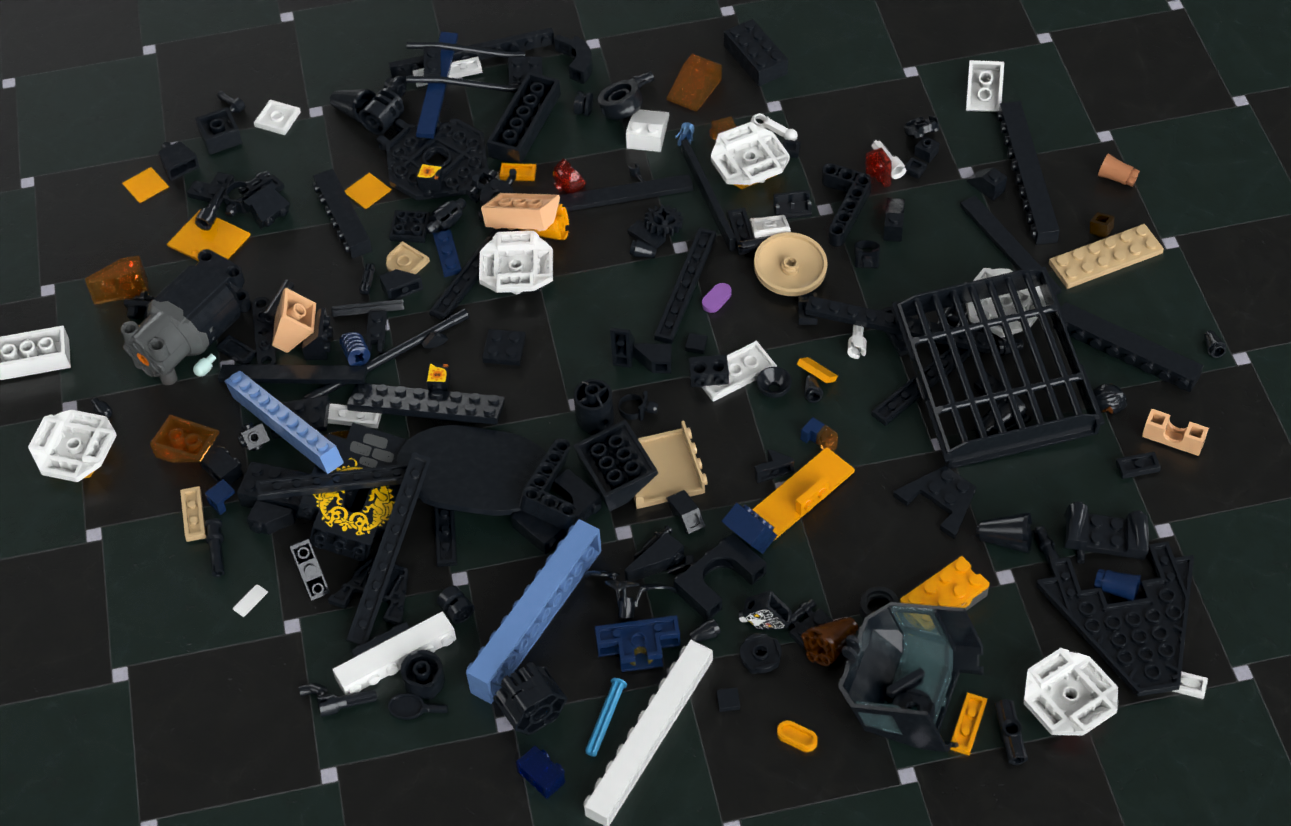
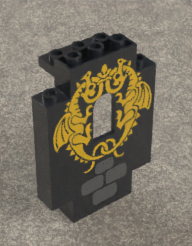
[297,423,408,562]

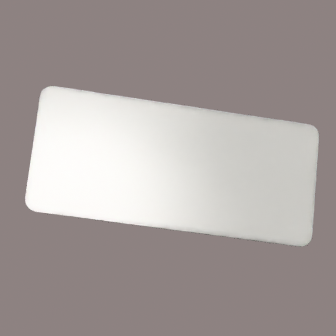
[233,584,268,617]

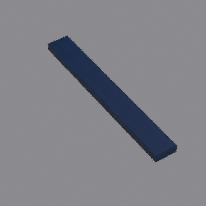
[416,32,458,139]

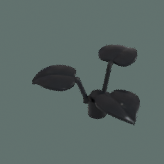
[585,570,677,619]

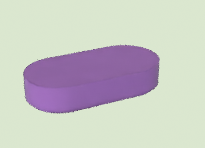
[702,283,731,313]

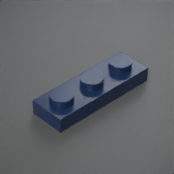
[433,230,461,277]

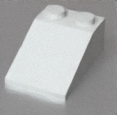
[966,60,1004,112]
[626,109,669,152]

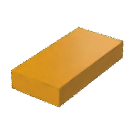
[499,163,536,181]
[797,357,838,383]

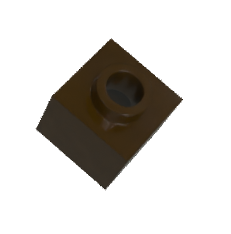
[1090,212,1114,238]

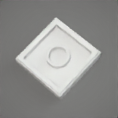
[254,100,301,135]
[749,215,790,238]

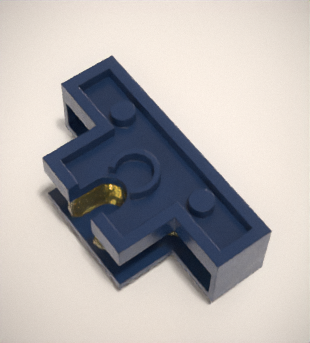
[595,615,681,672]

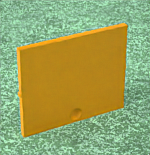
[167,209,251,261]

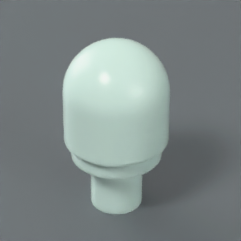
[193,354,216,377]

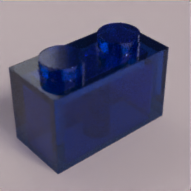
[516,746,566,799]

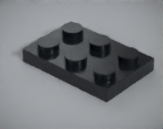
[270,395,330,439]

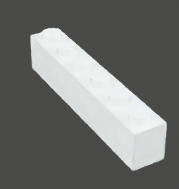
[333,611,456,695]

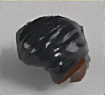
[1093,384,1127,414]

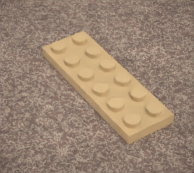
[1049,224,1164,289]

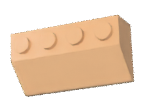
[481,193,560,231]

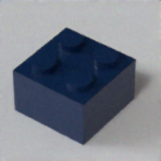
[721,503,778,554]

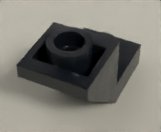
[666,490,706,534]

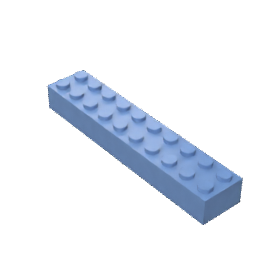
[466,519,602,704]

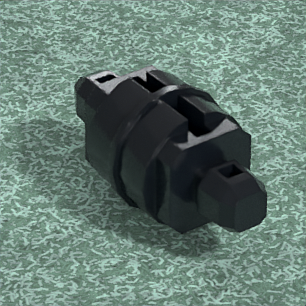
[425,198,467,234]

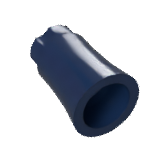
[1094,569,1141,601]

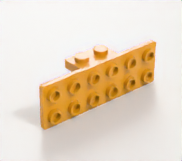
[752,448,855,540]

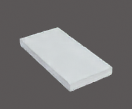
[702,341,777,402]

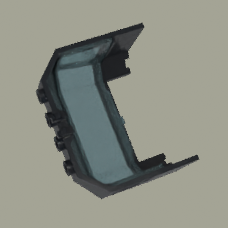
[839,602,983,752]

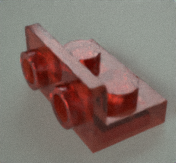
[866,147,892,187]

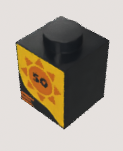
[416,164,444,192]
[427,363,451,391]

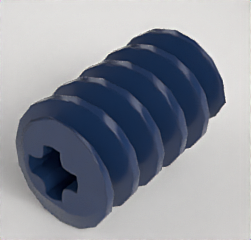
[340,332,370,366]

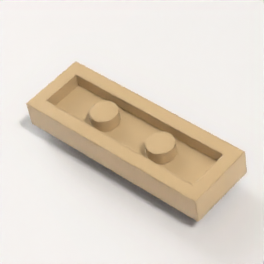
[180,486,206,542]

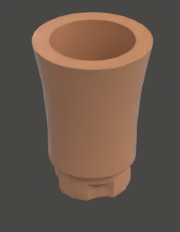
[1098,153,1140,187]

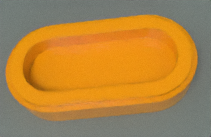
[777,720,818,752]

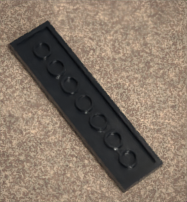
[347,383,505,425]

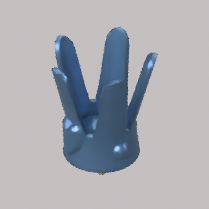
[675,122,695,146]

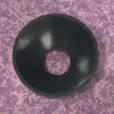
[757,367,792,398]

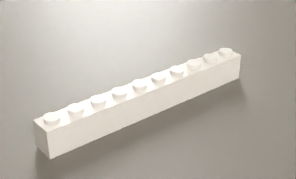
[583,640,713,826]

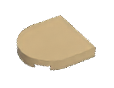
[386,241,430,274]

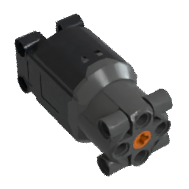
[121,249,252,385]

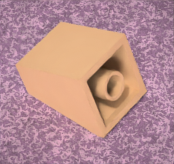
[272,288,316,353]

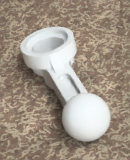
[750,114,798,141]

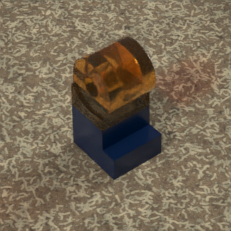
[800,417,838,451]

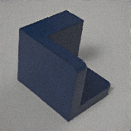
[205,479,235,515]

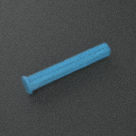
[585,678,627,757]

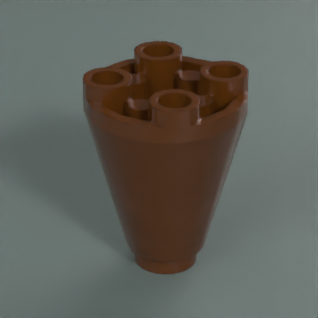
[801,617,858,666]

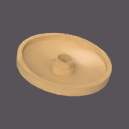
[754,232,827,296]

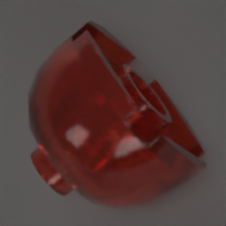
[553,158,586,193]

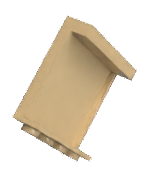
[633,421,708,509]

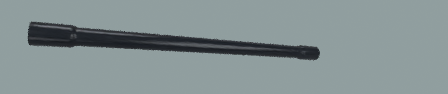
[303,309,469,399]

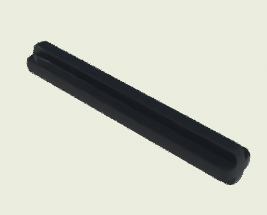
[331,299,404,317]

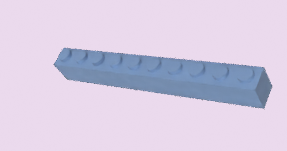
[225,371,344,474]

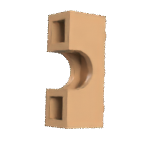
[1142,409,1209,456]

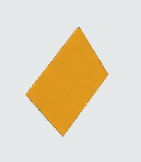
[122,167,169,203]
[345,173,392,209]

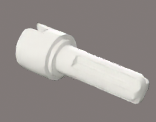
[872,140,906,179]
[847,325,867,359]

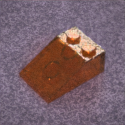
[667,54,722,112]
[85,255,149,304]
[150,415,220,463]

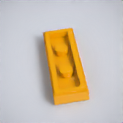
[950,692,988,756]

